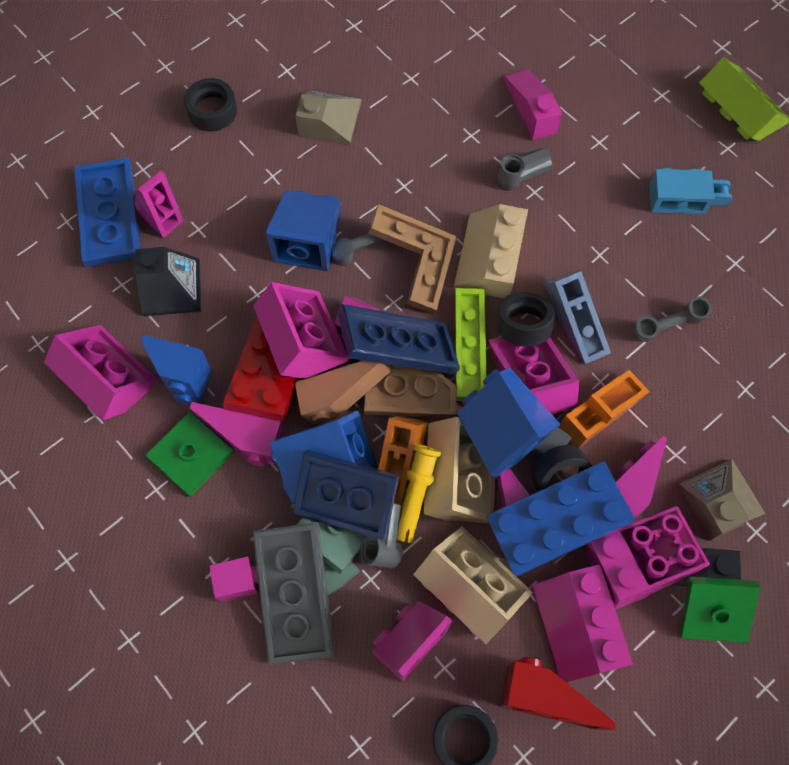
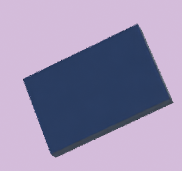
[293,450,400,540]

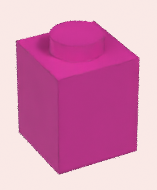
[209,557,259,603]

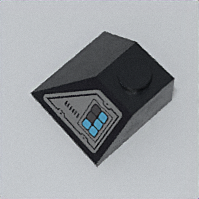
[135,247,201,316]

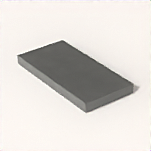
[253,522,335,665]

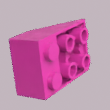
[584,506,710,610]

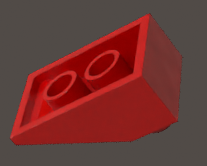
[500,657,616,731]

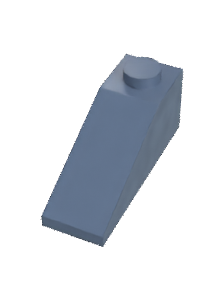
[543,271,611,364]

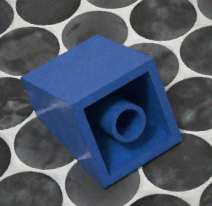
[266,190,342,271]
[457,368,561,479]
[270,410,378,502]

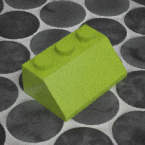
[699,57,789,141]

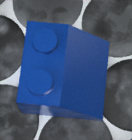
[141,335,213,405]

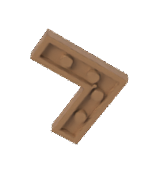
[368,204,456,314]

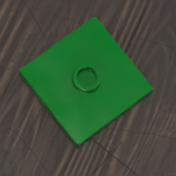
[146,412,234,497]
[679,576,761,643]

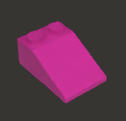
[488,337,579,414]
[373,601,452,682]

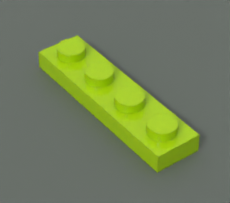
[455,288,486,401]

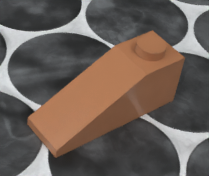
[295,360,390,425]

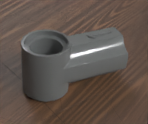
[497,147,553,191]
[359,504,403,569]

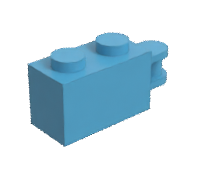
[649,168,732,214]

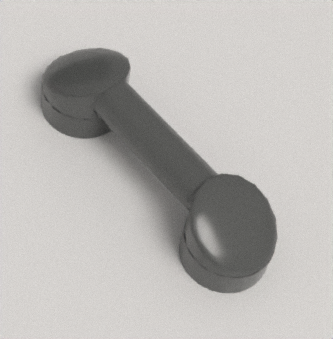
[331,233,398,266]
[634,296,712,342]

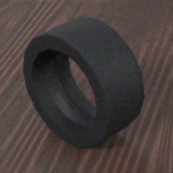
[184,78,237,131]
[497,292,555,347]
[531,445,593,492]
[432,705,499,765]

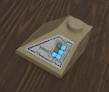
[295,90,361,145]
[677,459,766,541]

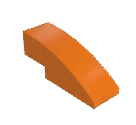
[558,370,650,448]

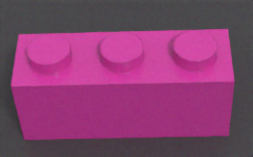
[253,282,349,378]
[44,325,158,421]
[532,564,633,682]

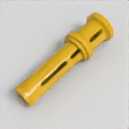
[397,444,442,543]

